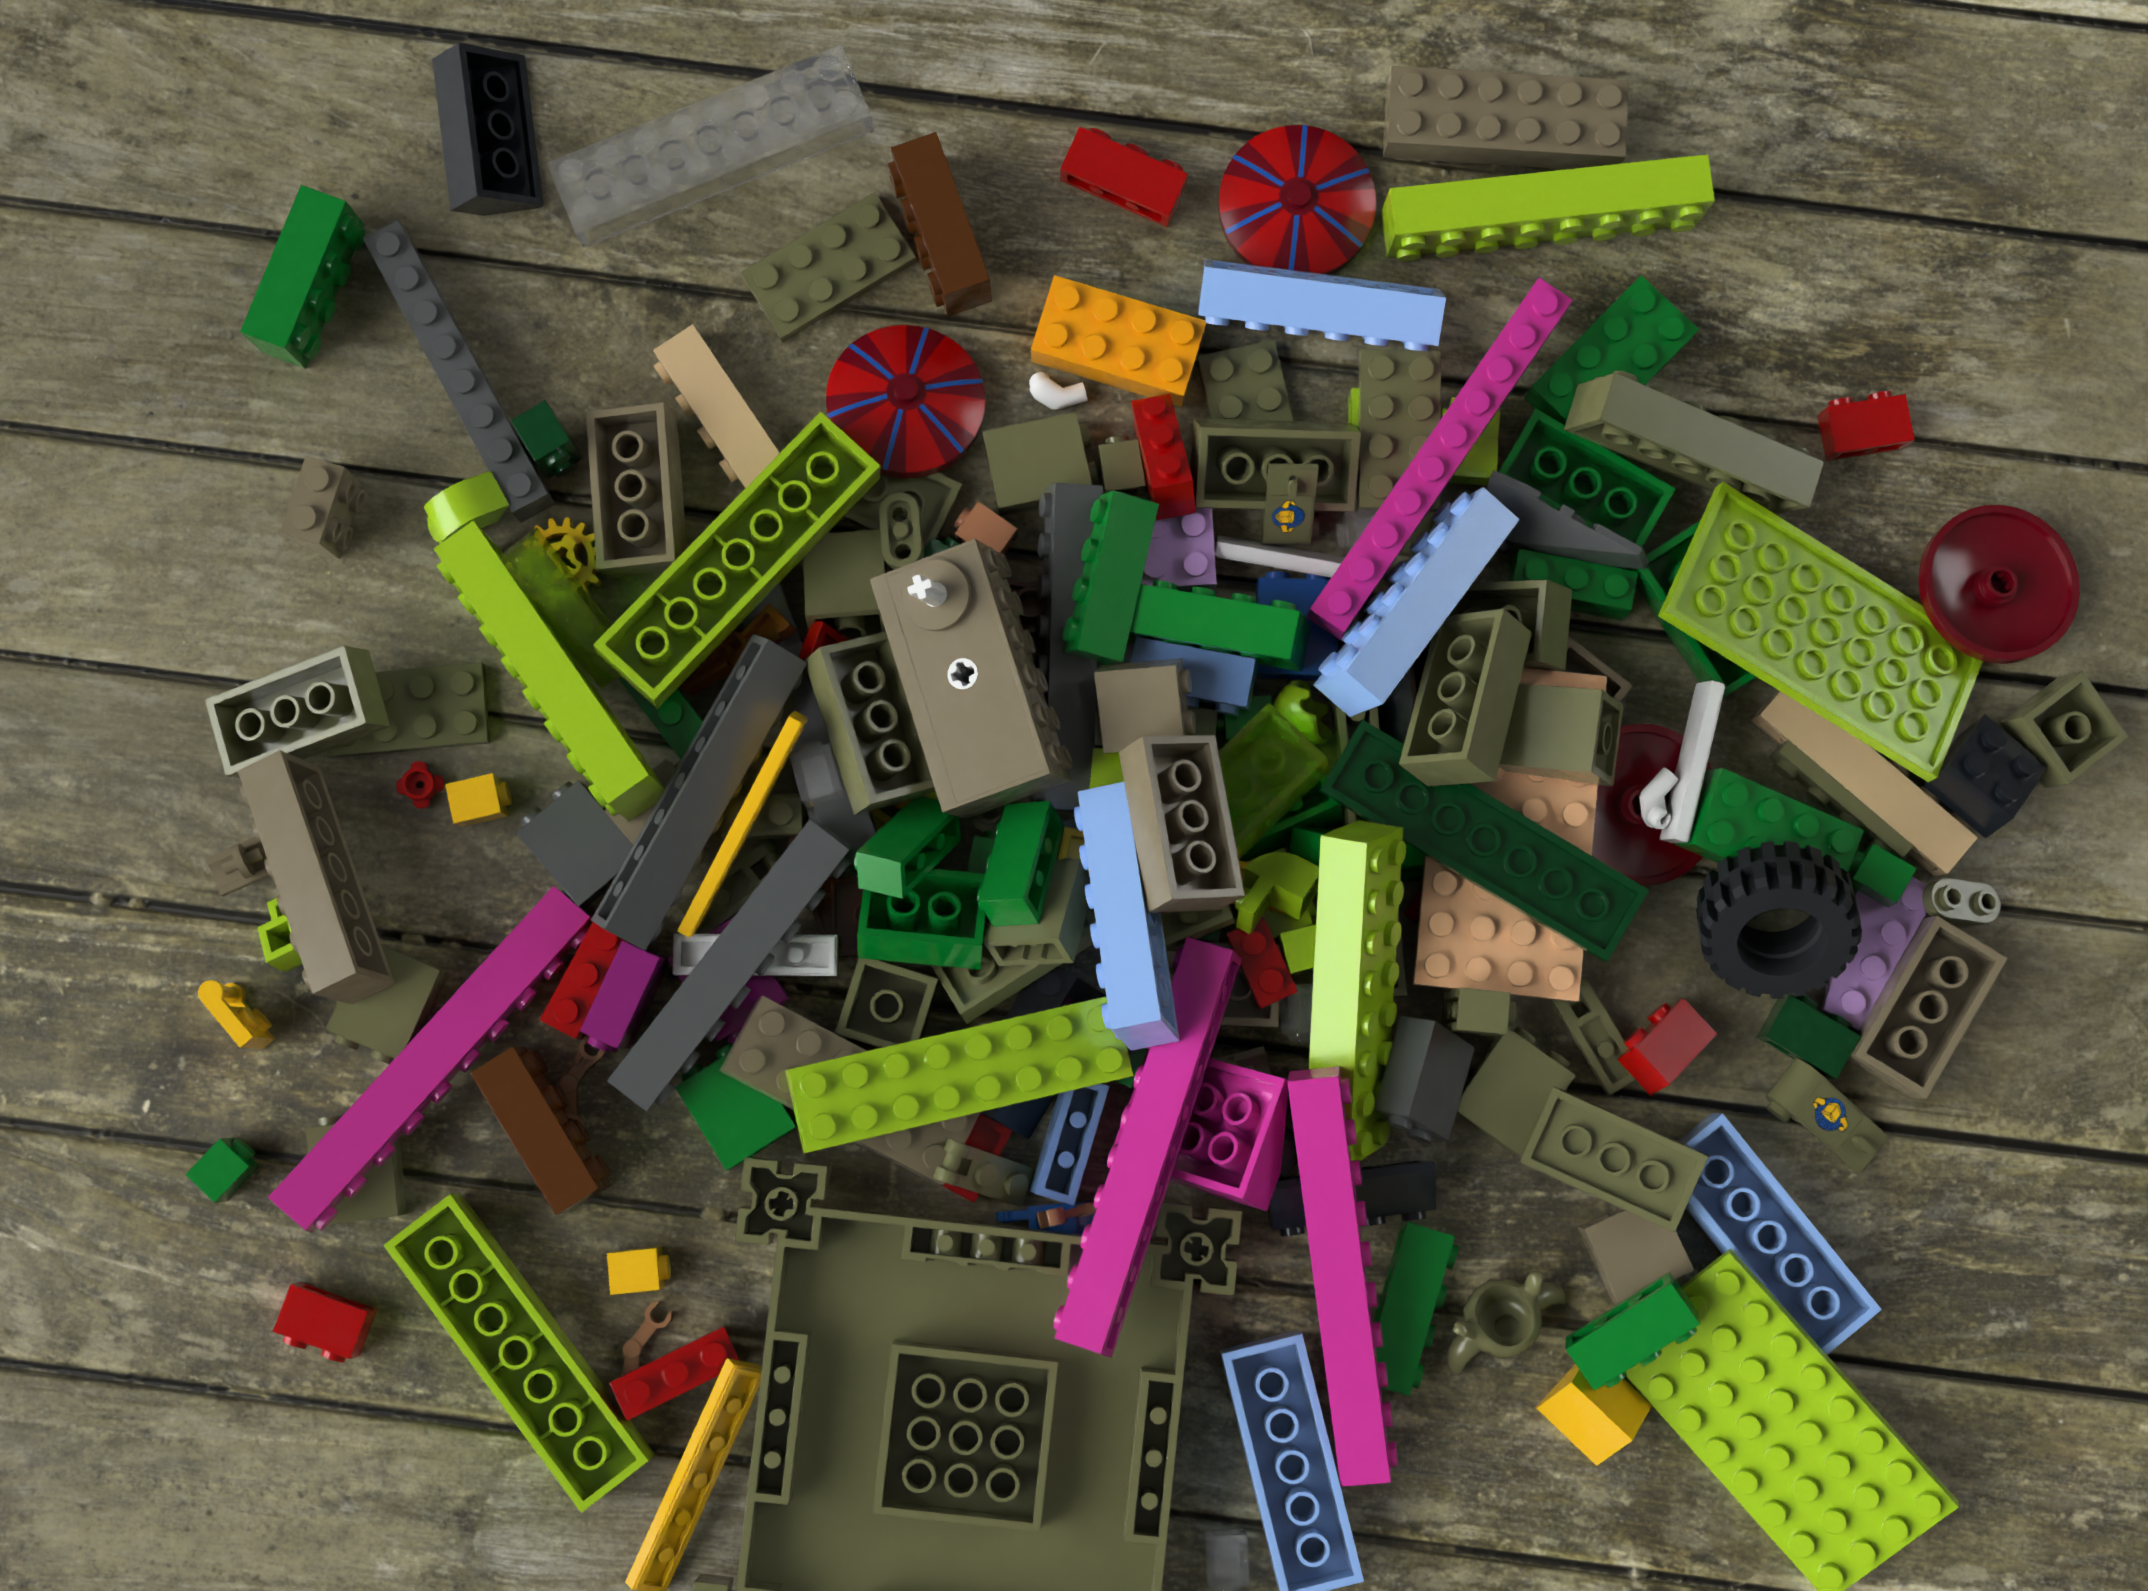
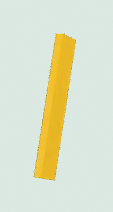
[677,710,808,938]
[625,1358,762,1591]

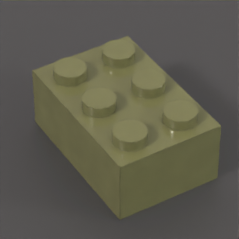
[1449,580,1572,670]

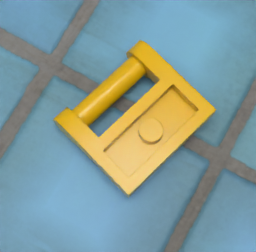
[198,980,275,1049]

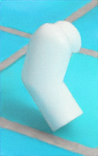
[1029,372,1088,410]
[1639,767,1679,829]

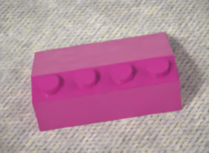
[1113,1049,1289,1211]

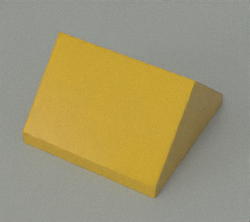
[1535,1364,1652,1466]

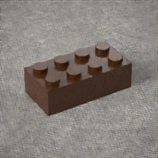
[887,132,992,317]
[470,1046,611,1215]

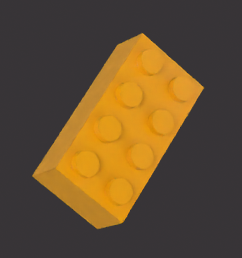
[1031,275,1207,407]

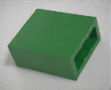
[675,1043,798,1171]

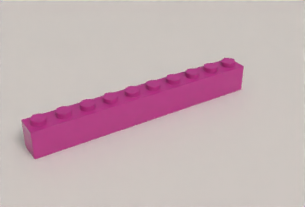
[1306,278,1573,640]
[268,886,592,1233]
[1054,937,1242,1358]
[1287,1066,1398,1487]

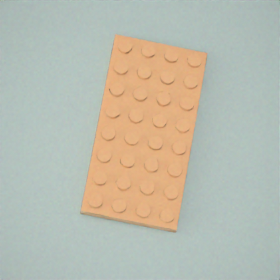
[1412,668,1607,1002]

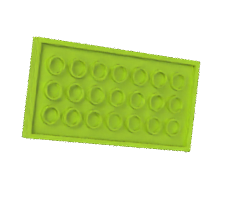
[1658,482,1983,782]
[1626,1248,1959,1591]

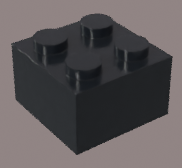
[1923,715,2048,838]

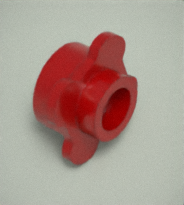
[396,761,445,809]

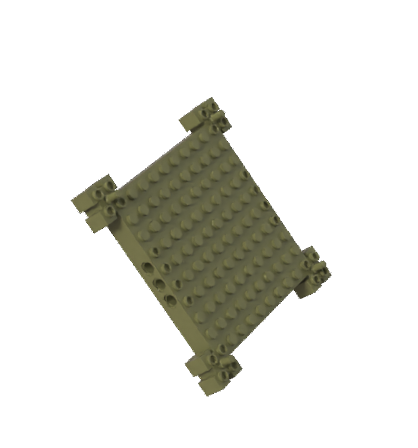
[693,1157,1242,1591]

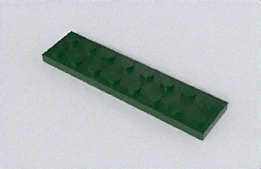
[1319,719,1649,962]

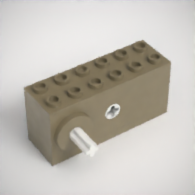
[870,539,1073,818]

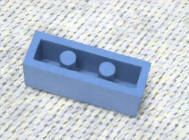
[1131,637,1259,716]
[1029,1084,1109,1206]

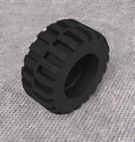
[1696,841,1862,999]

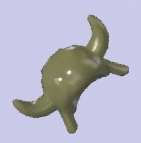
[1447,1271,1566,1375]

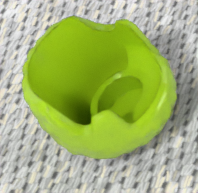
[1273,680,1332,745]

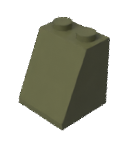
[803,529,887,640]
[1499,684,1623,786]

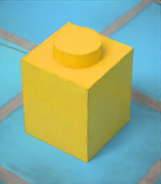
[445,773,512,827]
[607,1246,671,1295]

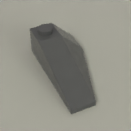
[1487,470,1649,570]

